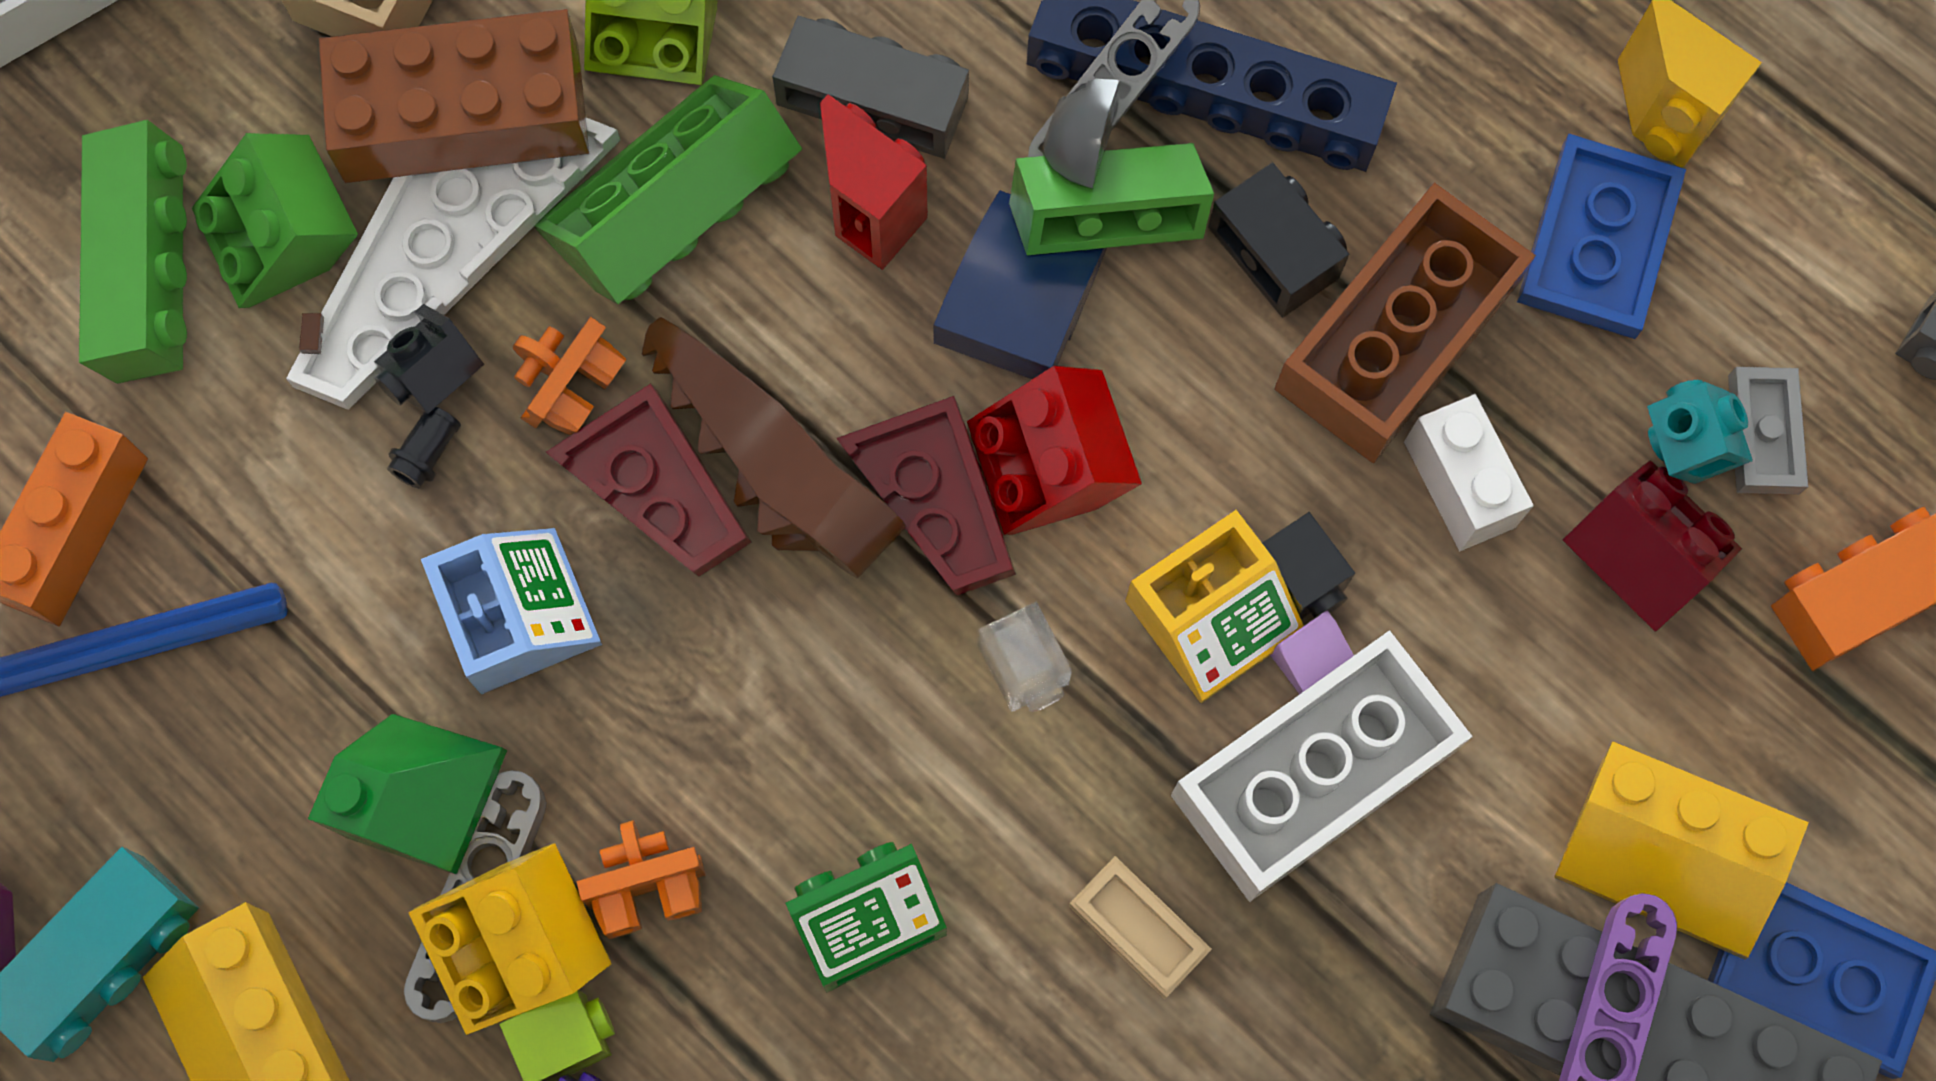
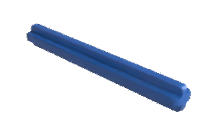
[0,583,288,697]

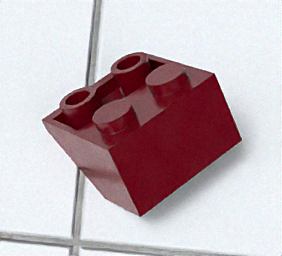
[1562,460,1742,632]

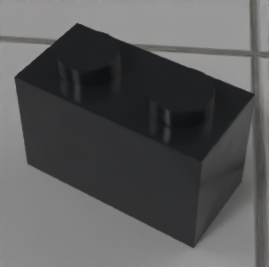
[1208,162,1350,318]

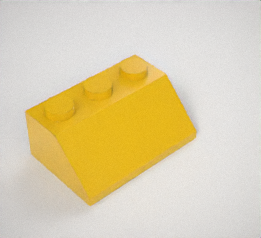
[1554,741,1809,960]
[142,902,350,1081]

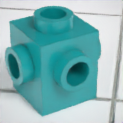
[1647,380,1753,484]

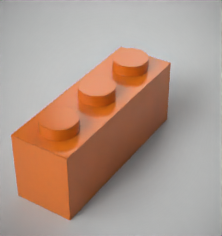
[0,411,148,627]
[1771,506,1936,671]

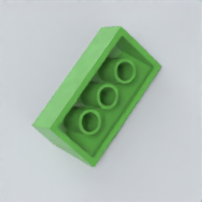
[534,75,803,304]

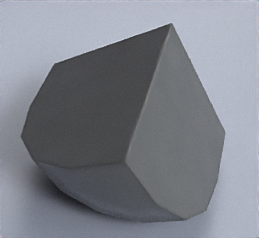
[1044,79,1119,189]

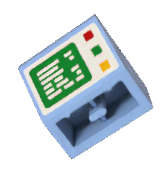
[421,528,602,694]

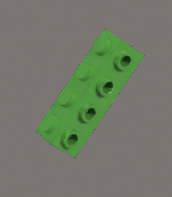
[79,120,187,384]

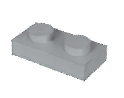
[1728,367,1808,495]

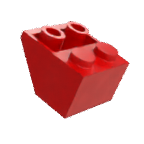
[820,94,928,270]
[967,366,1142,535]

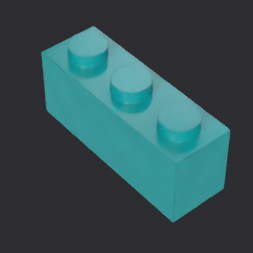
[0,847,199,1062]

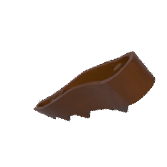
[642,317,907,578]

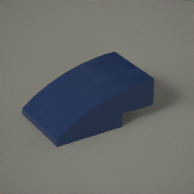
[933,190,1107,379]

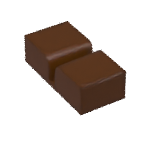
[299,313,324,354]

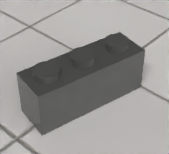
[772,15,969,159]

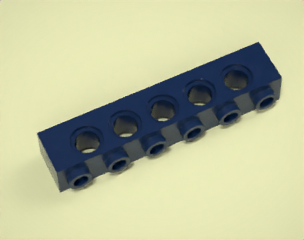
[1026,0,1397,172]

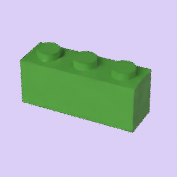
[1009,143,1214,255]

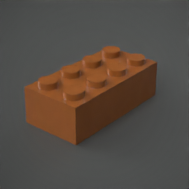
[319,9,590,183]
[1274,182,1536,464]

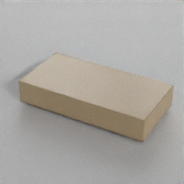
[1069,856,1212,1000]

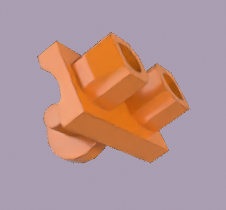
[513,317,626,435]
[576,820,706,939]

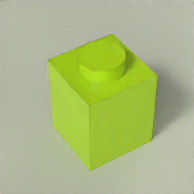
[499,990,615,1081]

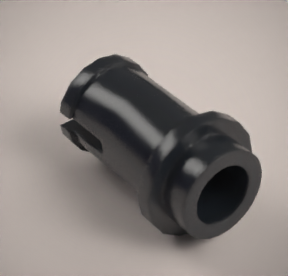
[387,407,461,489]

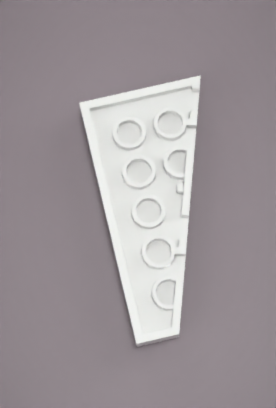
[286,118,620,410]

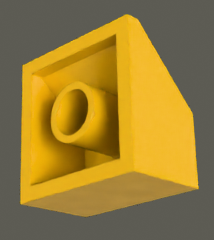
[1618,0,1762,168]

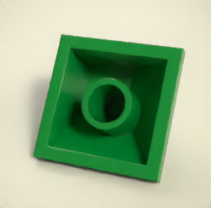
[308,714,507,875]

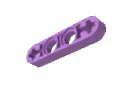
[1559,893,1677,1081]

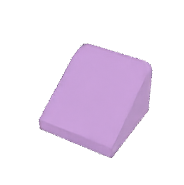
[1270,611,1354,695]

